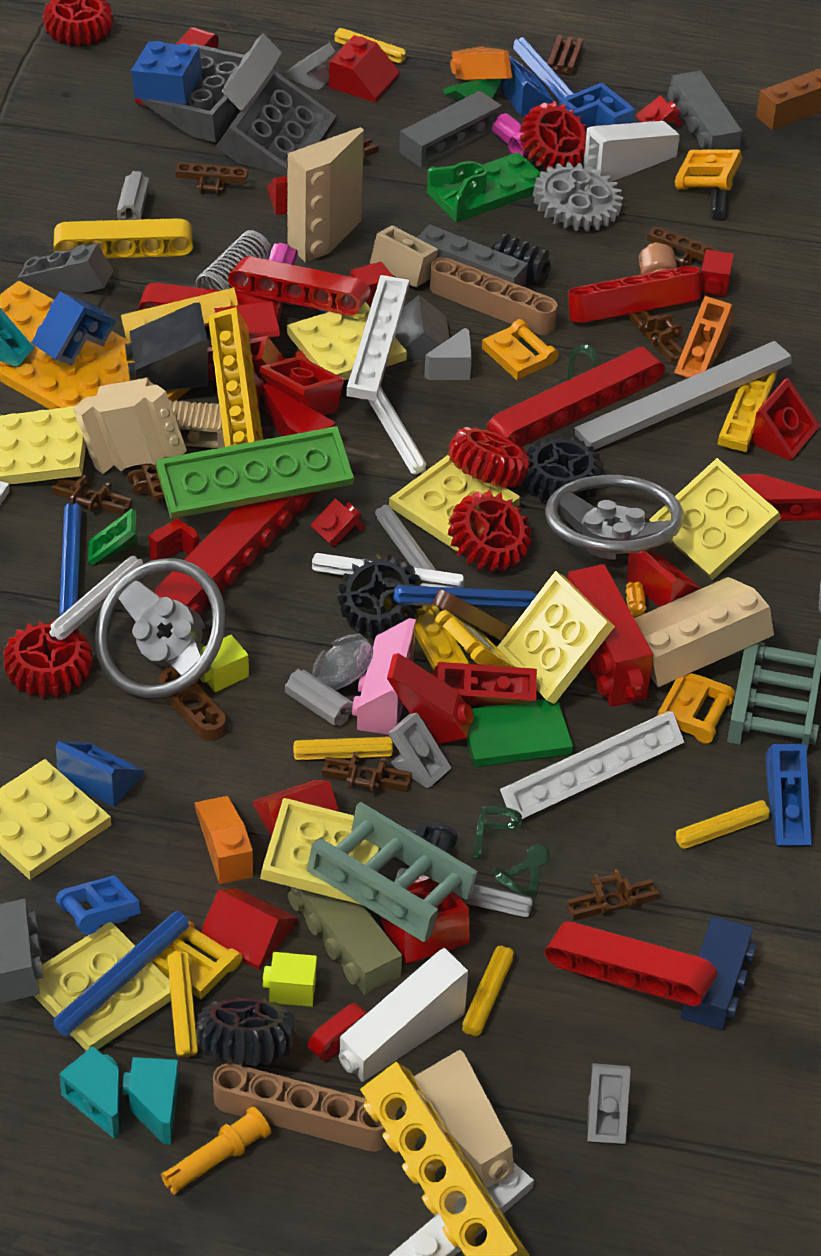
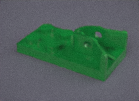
[427,152,540,223]

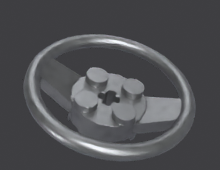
[545,475,684,559]
[95,558,226,698]

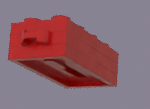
[568,564,653,707]

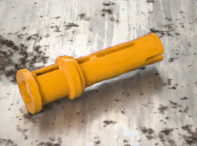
[161,1106,271,1195]

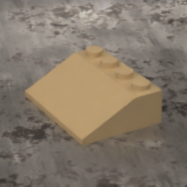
[288,127,364,263]
[634,577,774,687]

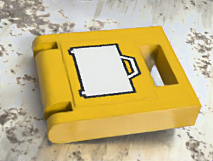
[435,610,515,667]

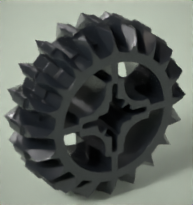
[523,435,604,502]
[337,553,423,639]
[196,997,297,1067]

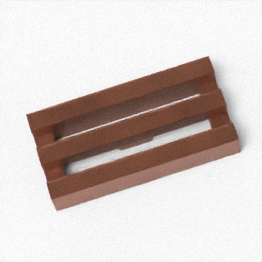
[548,35,583,75]

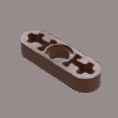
[432,589,511,641]
[159,667,226,741]

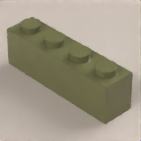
[287,887,402,995]

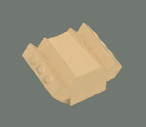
[73,378,187,474]

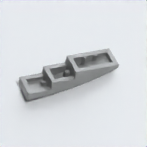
[222,33,282,111]

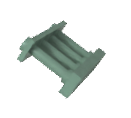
[727,639,821,750]
[306,802,477,942]

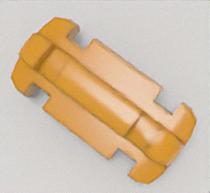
[625,582,646,618]

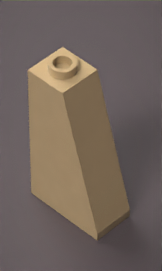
[402,1050,514,1189]

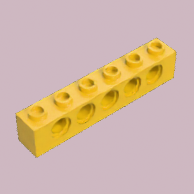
[208,307,263,447]
[360,1062,530,1256]

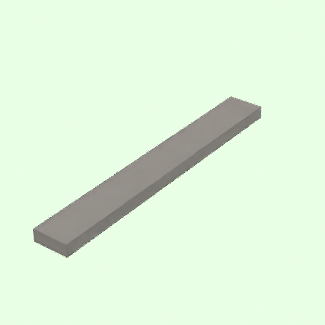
[575,341,791,450]

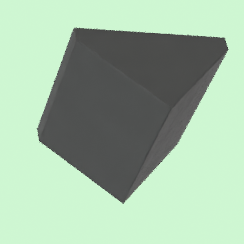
[395,295,450,360]

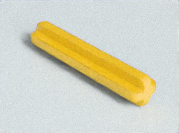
[335,28,406,64]
[293,737,393,760]
[675,800,770,849]
[462,945,514,1037]
[167,951,198,1058]

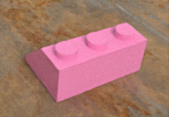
[352,618,416,735]

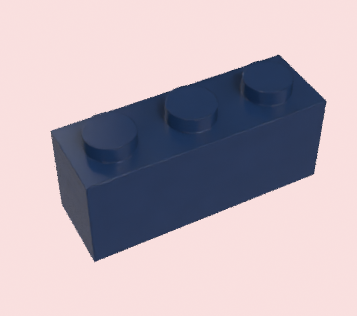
[681,916,757,1031]

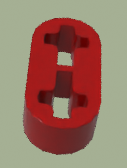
[308,1003,368,1061]

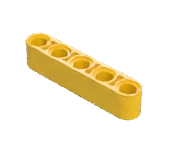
[54,219,193,258]

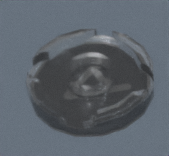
[312,634,374,690]

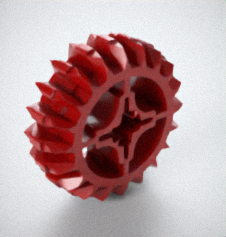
[43,0,113,46]
[519,101,588,172]
[448,427,530,488]
[447,490,532,573]
[3,619,93,699]

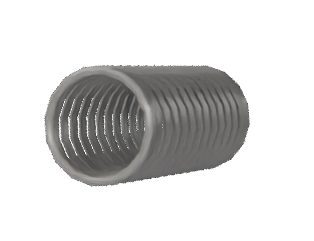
[196,230,272,290]

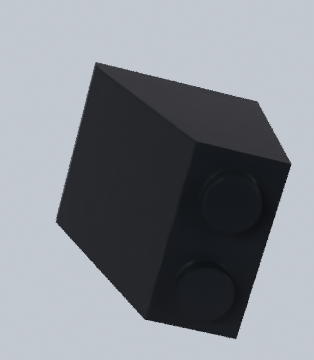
[125,302,208,390]

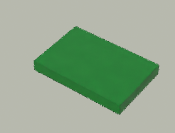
[466,699,573,767]

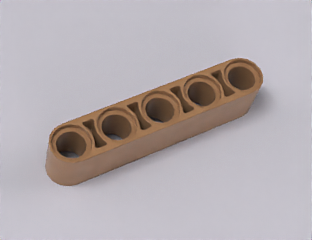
[430,257,557,335]
[213,1064,388,1152]

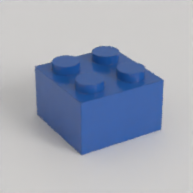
[131,41,203,104]

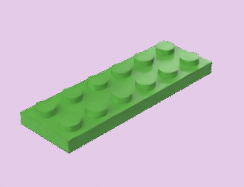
[156,426,354,519]

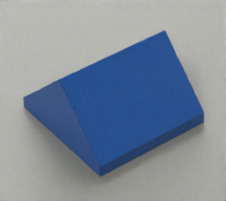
[500,56,559,117]
[56,741,144,807]

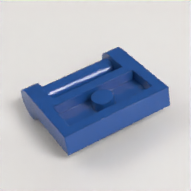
[56,875,141,935]

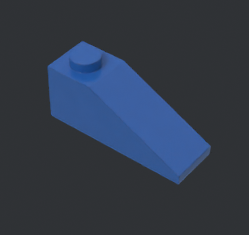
[766,744,811,846]

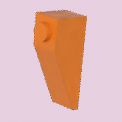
[450,46,512,80]
[674,296,734,379]
[194,796,253,885]

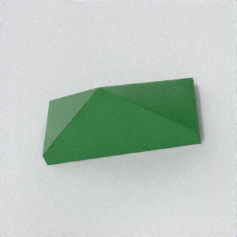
[443,79,501,101]
[88,509,138,566]

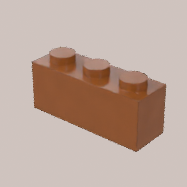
[756,68,821,130]

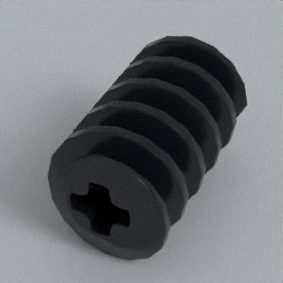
[491,233,551,285]

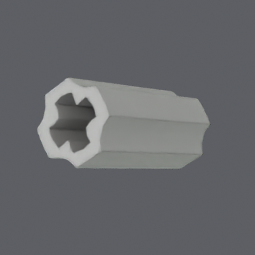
[117,171,149,220]
[285,669,353,727]

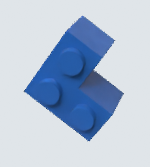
[559,83,635,133]
[31,291,117,365]

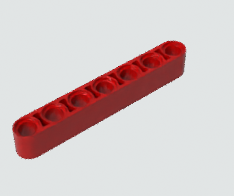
[486,347,665,446]

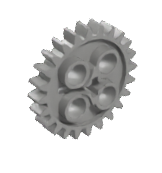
[533,162,623,231]

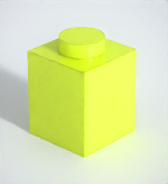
[199,635,249,692]
[263,952,317,1007]

